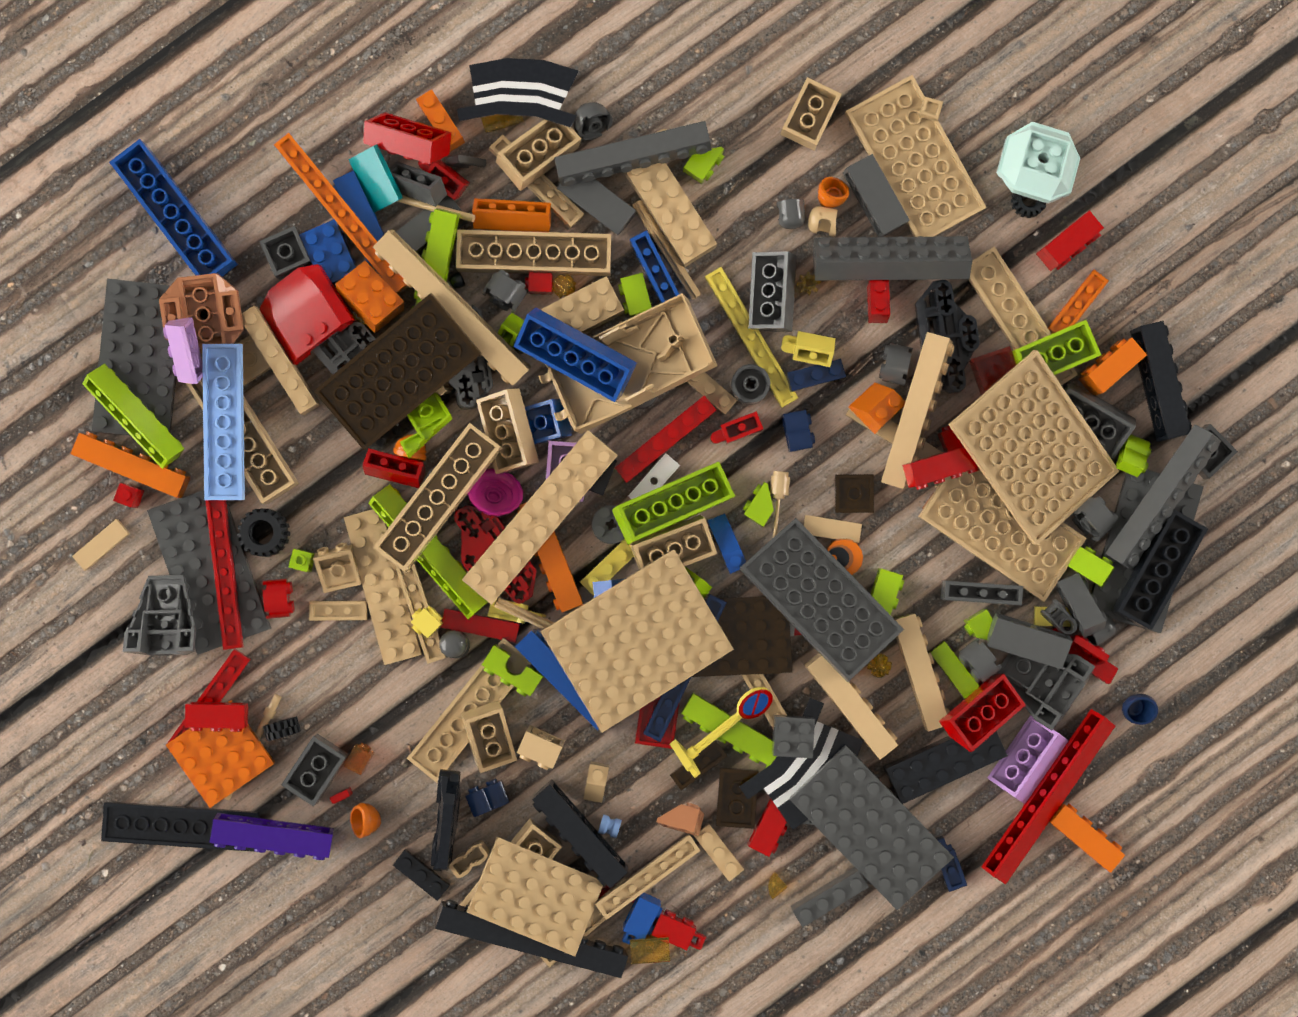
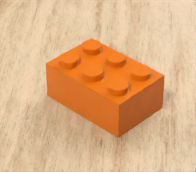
[336,261,404,333]
[1078,337,1147,396]

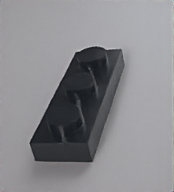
[393,849,450,901]

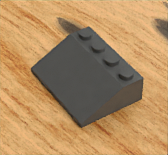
[1064,381,1136,460]

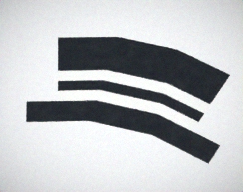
[457,58,579,128]
[739,698,864,830]

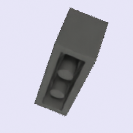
[389,161,447,207]
[1057,573,1107,638]

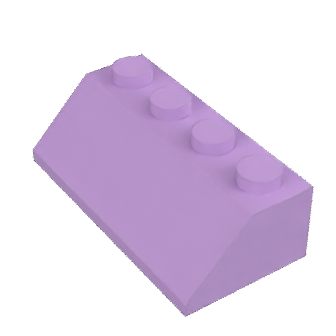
[987,715,1068,804]

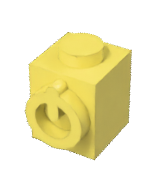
[411,606,443,638]

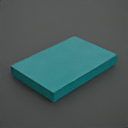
[348,145,403,212]

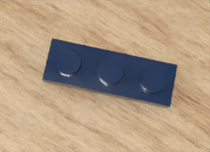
[786,359,846,392]

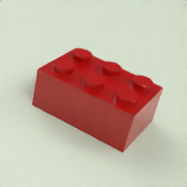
[1036,210,1104,271]

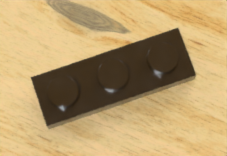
[670,740,727,791]

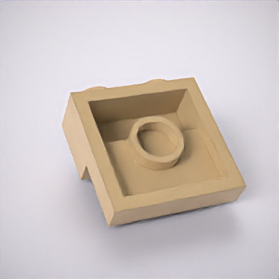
[313,543,362,593]

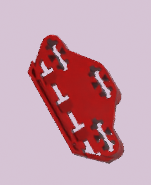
[454,505,537,604]

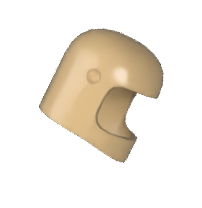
[808,206,838,237]

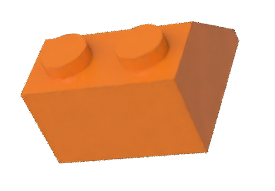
[849,383,906,434]

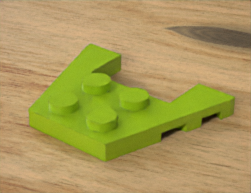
[400,392,452,458]

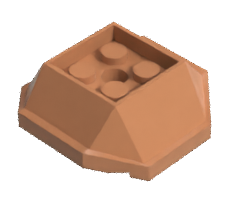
[159,273,244,354]

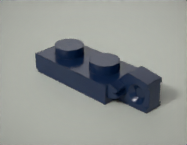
[936,836,967,892]

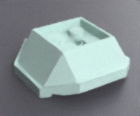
[996,122,1080,204]

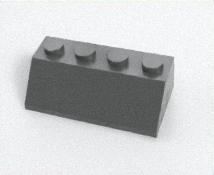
[748,251,797,332]

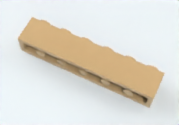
[242,306,321,415]
[895,613,950,732]

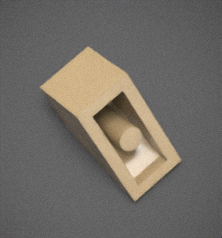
[583,761,609,803]

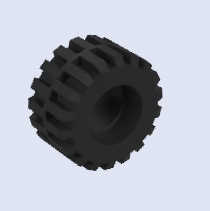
[237,508,290,557]

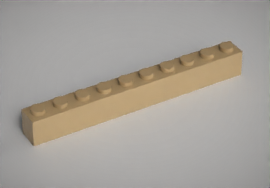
[373,229,531,386]

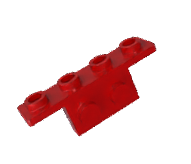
[1052,628,1118,684]

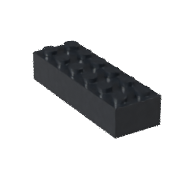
[1130,321,1192,442]
[1111,509,1208,631]
[883,731,1008,804]
[532,779,628,888]

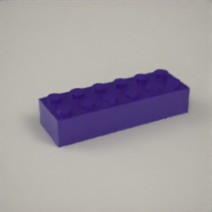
[210,813,334,860]

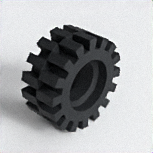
[1011,193,1047,218]
[263,716,301,741]

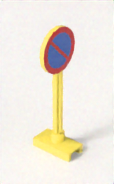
[670,687,773,778]

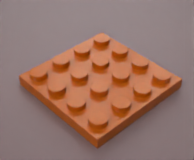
[166,700,275,808]

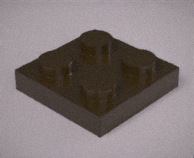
[834,474,874,513]

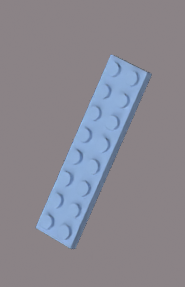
[202,344,245,500]

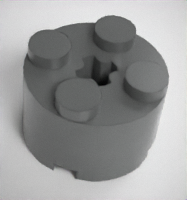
[482,269,527,313]
[879,343,913,386]
[731,364,770,405]
[1071,496,1119,541]
[592,505,625,544]
[958,638,1002,683]

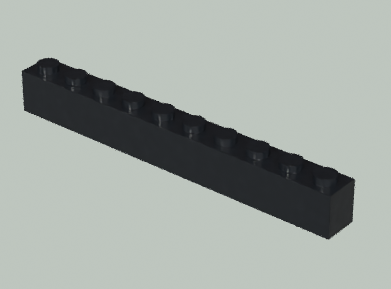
[434,900,629,978]

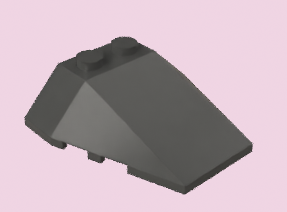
[122,575,196,656]
[997,653,1095,731]

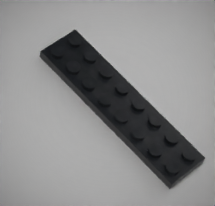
[101,801,260,852]

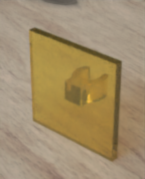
[630,935,670,964]

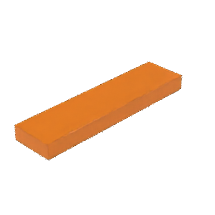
[1047,269,1109,334]

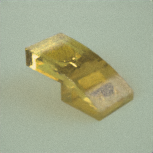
[481,114,524,133]

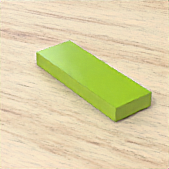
[929,641,979,699]

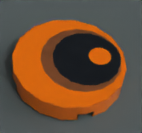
[827,538,863,575]

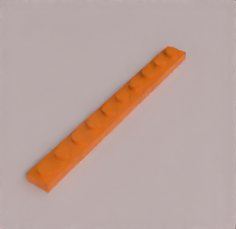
[274,133,407,294]

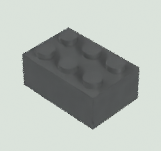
[281,734,349,806]

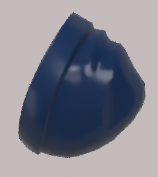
[1122,694,1158,725]

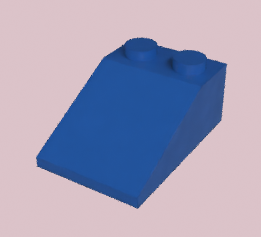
[525,398,572,445]

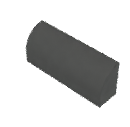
[843,154,910,237]
[557,179,637,235]
[396,195,468,258]
[987,612,1073,669]

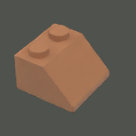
[656,803,704,836]

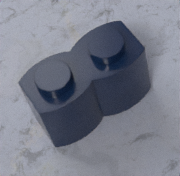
[782,410,815,452]
[465,778,510,817]

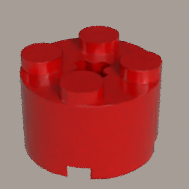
[262,578,295,619]

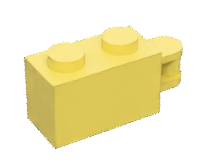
[781,331,836,367]

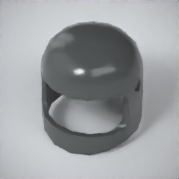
[776,199,806,229]
[1087,613,1116,646]
[439,630,470,658]

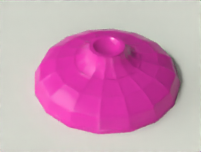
[467,468,523,516]

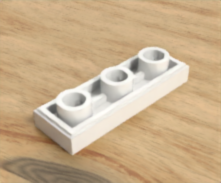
[628,453,680,499]

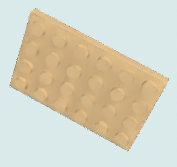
[466,837,603,956]

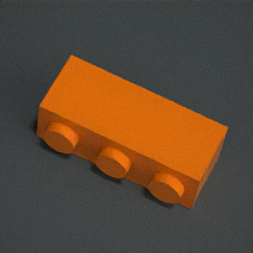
[416,89,465,152]

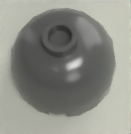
[573,102,612,140]

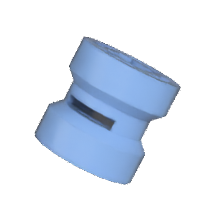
[598,814,622,838]

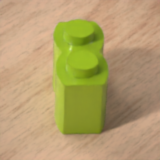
[1116,434,1151,477]

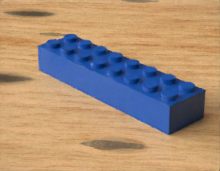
[109,139,238,276]

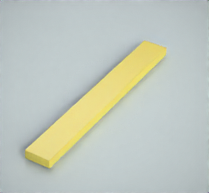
[705,267,798,408]

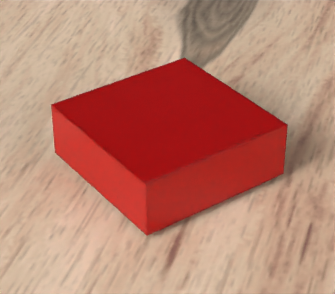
[330,787,353,804]

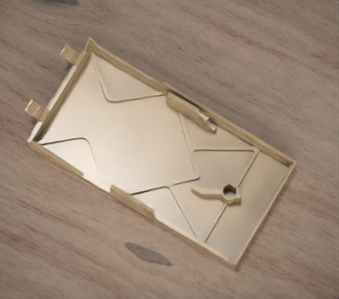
[538,293,718,434]

